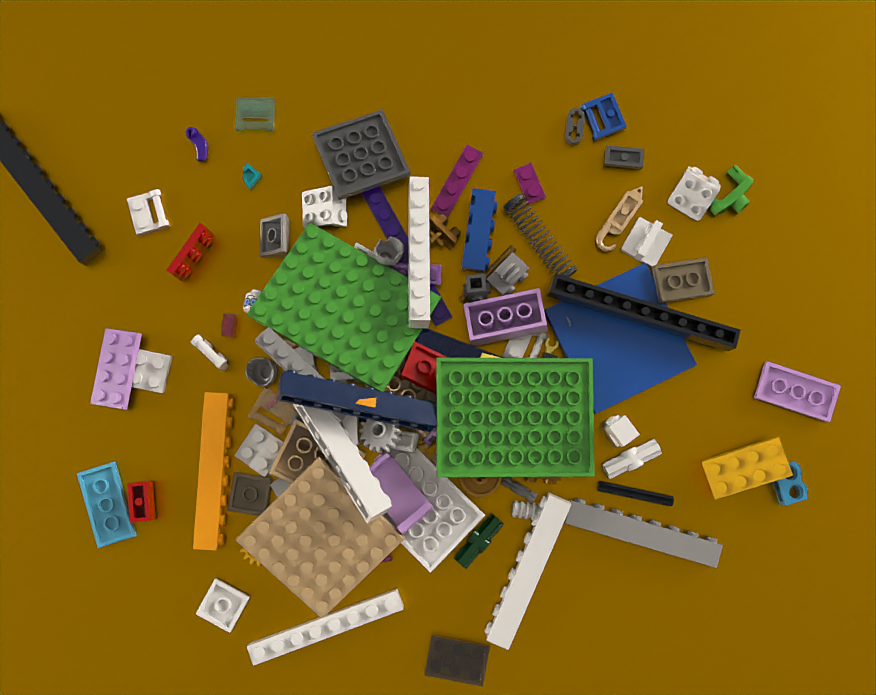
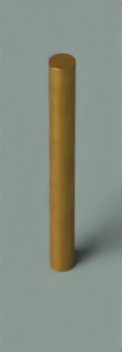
[459,245,516,304]

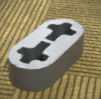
[565,108,585,145]

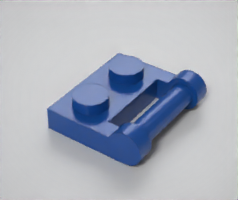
[581,93,627,141]

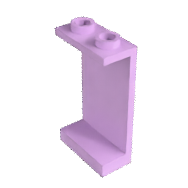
[369,453,434,534]

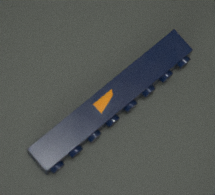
[276,370,437,432]

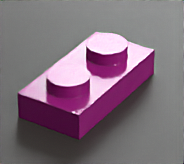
[513,163,546,205]

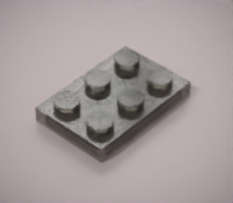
[425,635,490,687]

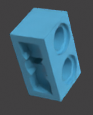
[772,461,808,506]

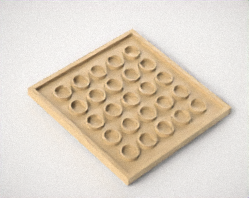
[236,457,405,617]

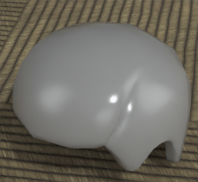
[373,237,404,265]
[246,357,277,386]

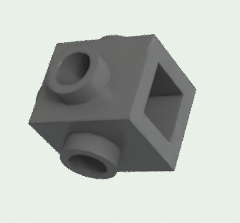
[463,274,491,303]

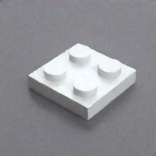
[131,349,173,394]
[196,578,250,633]

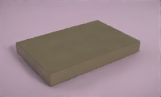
[652,258,714,304]

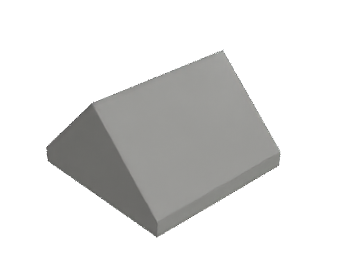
[260,213,290,257]

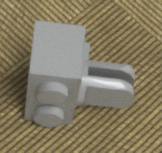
[486,252,529,296]

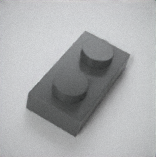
[604,145,644,169]

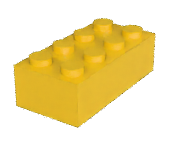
[701,436,793,500]

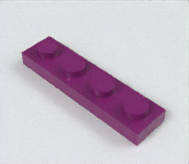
[431,145,483,218]

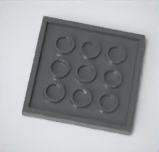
[312,110,410,200]

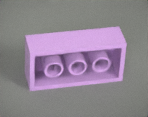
[463,288,548,346]

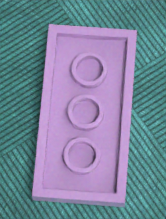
[90,328,142,410]
[754,361,841,423]

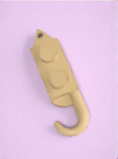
[596,186,643,251]

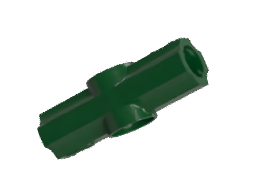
[454,513,504,569]

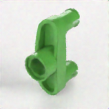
[709,164,754,216]

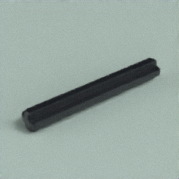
[597,481,674,506]

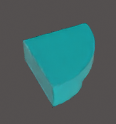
[243,163,262,190]

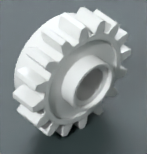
[359,419,402,453]

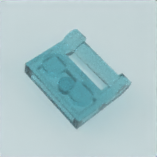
[235,97,275,132]

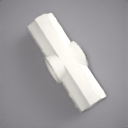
[602,439,662,479]

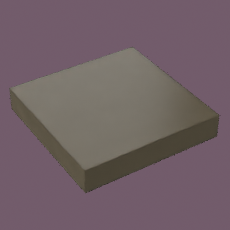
[227,472,273,516]

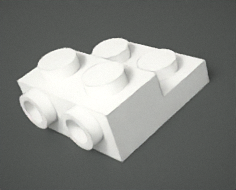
[234,424,284,477]

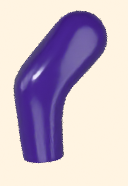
[185,127,208,162]

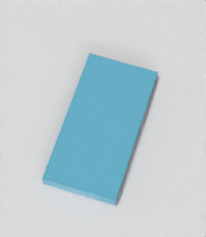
[77,462,137,548]

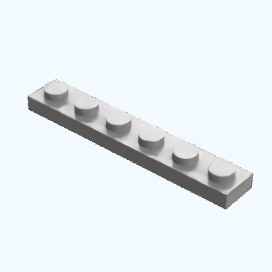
[255,327,347,423]

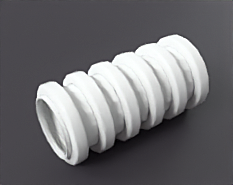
[512,500,541,520]

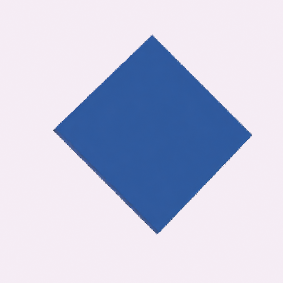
[544,263,697,414]

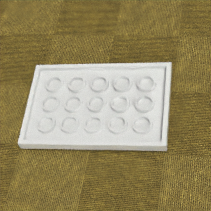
[370,447,486,573]

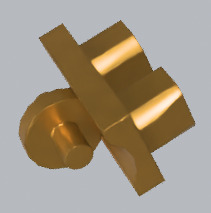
[429,214,461,250]

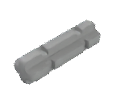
[501,477,537,502]

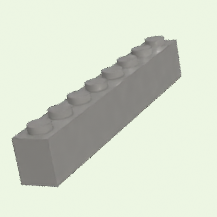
[564,497,723,568]

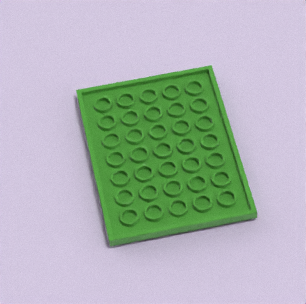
[247,222,441,392]
[436,358,595,477]

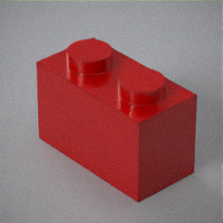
[127,481,156,523]

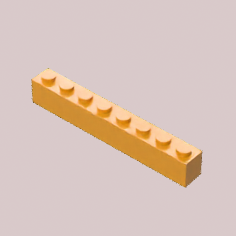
[193,392,234,550]

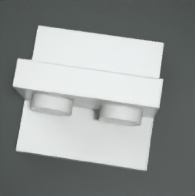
[620,217,672,268]

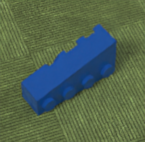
[461,188,498,273]

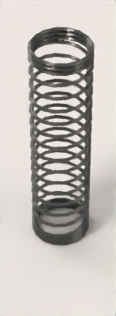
[503,193,578,277]

